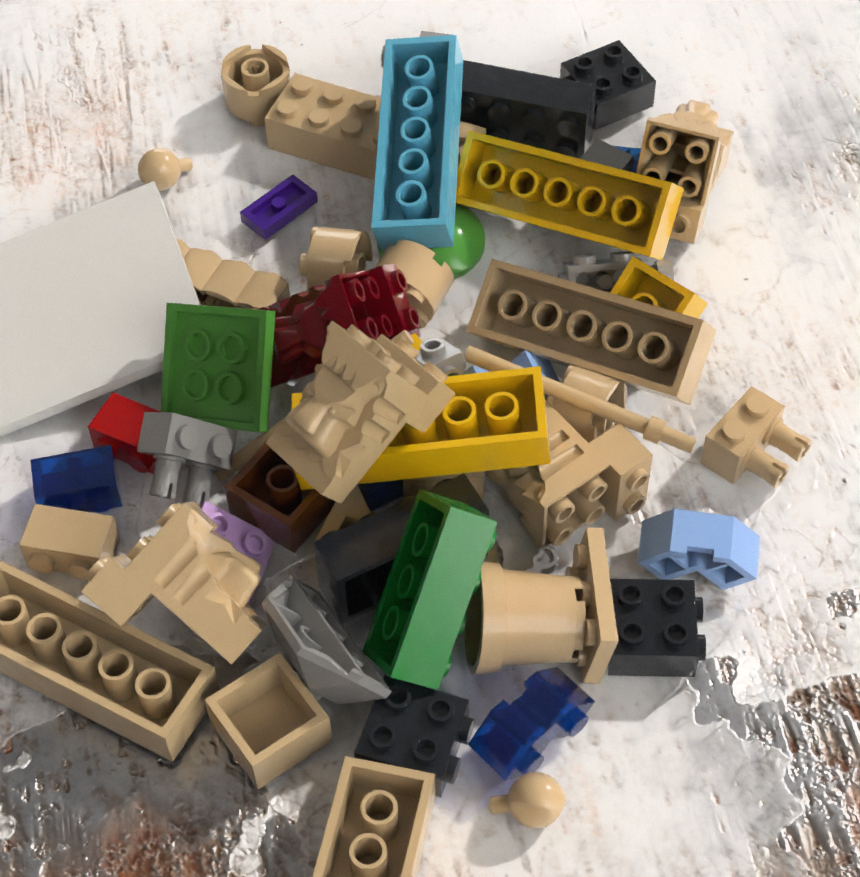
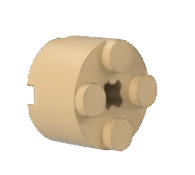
[221,44,291,127]
[299,226,373,292]
[375,240,454,328]
[547,364,627,443]

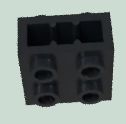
[560,40,656,130]
[607,579,706,677]
[354,675,475,798]

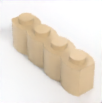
[177,239,290,309]

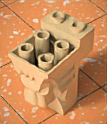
[636,100,734,244]
[266,321,456,504]
[486,400,653,549]
[81,501,267,665]

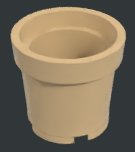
[464,562,586,674]

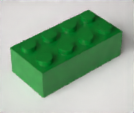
[362,489,498,690]

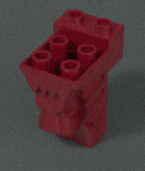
[257,263,421,388]

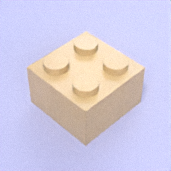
[205,653,333,790]

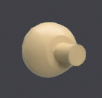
[138,148,193,191]
[489,772,566,829]

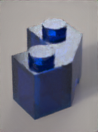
[468,667,595,781]

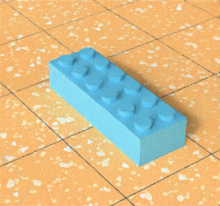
[371,35,463,250]

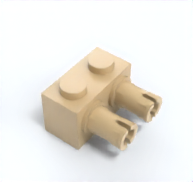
[700,386,812,488]

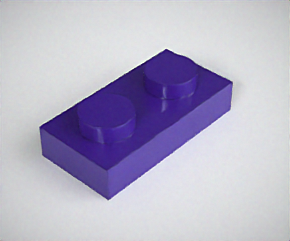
[240,174,318,240]

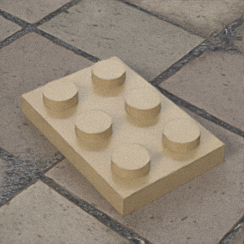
[565,527,618,684]

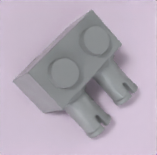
[137,412,238,506]

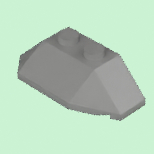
[262,576,392,705]

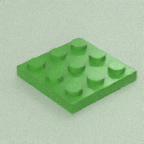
[160,303,275,432]

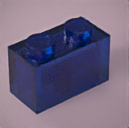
[30,445,123,513]

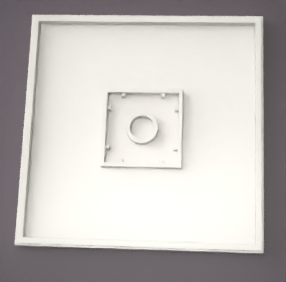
[0,181,201,437]

